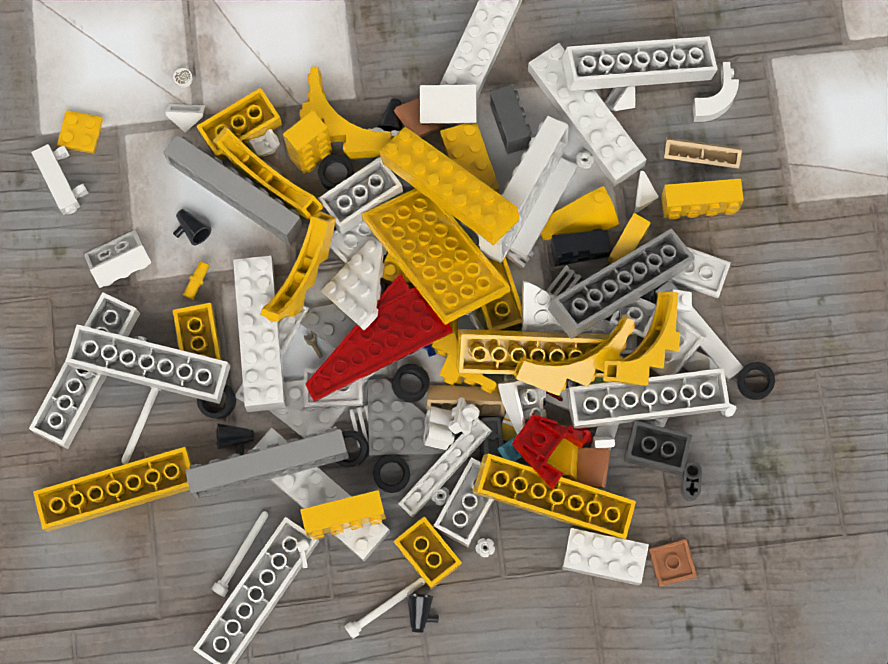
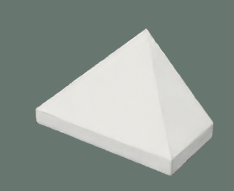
[604,86,635,111]
[166,104,206,133]
[634,171,659,213]
[683,351,719,372]

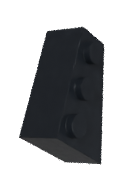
[550,229,612,267]

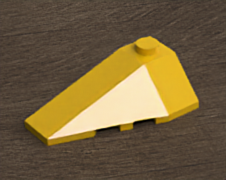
[540,186,619,241]

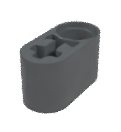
[681,462,702,501]

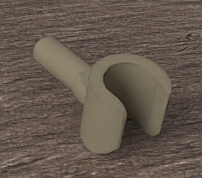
[304,331,323,358]

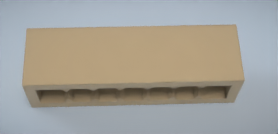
[664,137,742,169]
[427,385,505,417]

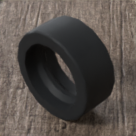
[318,154,354,190]
[737,362,775,400]
[392,364,430,403]
[197,384,236,419]
[336,430,369,468]
[373,454,410,493]

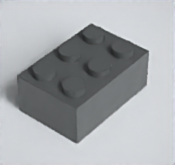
[490,85,532,155]
[624,420,692,476]

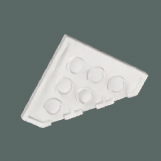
[321,236,386,330]
[268,380,348,439]

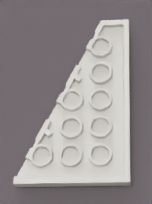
[522,281,637,354]

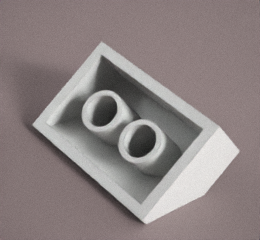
[84,230,151,288]

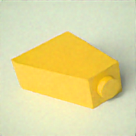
[608,213,651,265]
[547,439,578,481]

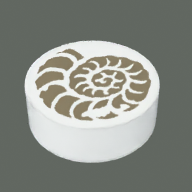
[173,68,193,88]

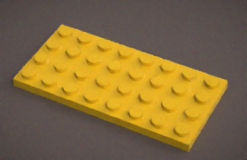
[362,188,510,325]

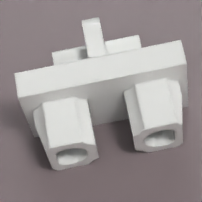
[448,397,479,435]

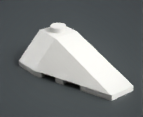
[498,378,546,435]

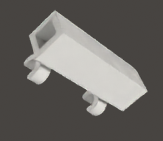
[31,144,89,215]

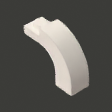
[693,62,739,122]

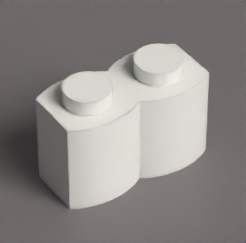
[424,406,455,450]

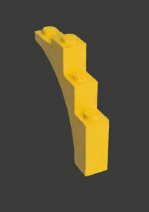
[300,67,394,159]
[213,127,324,220]
[260,211,336,322]
[603,292,680,386]
[513,314,635,396]
[431,318,499,394]

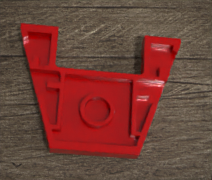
[512,414,591,489]

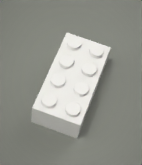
[318,157,403,235]
[433,457,494,548]
[562,528,649,586]

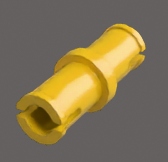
[183,261,210,300]

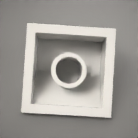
[609,298,656,338]

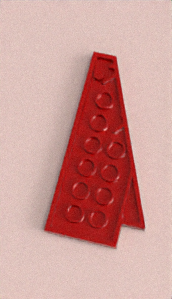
[305,273,453,402]

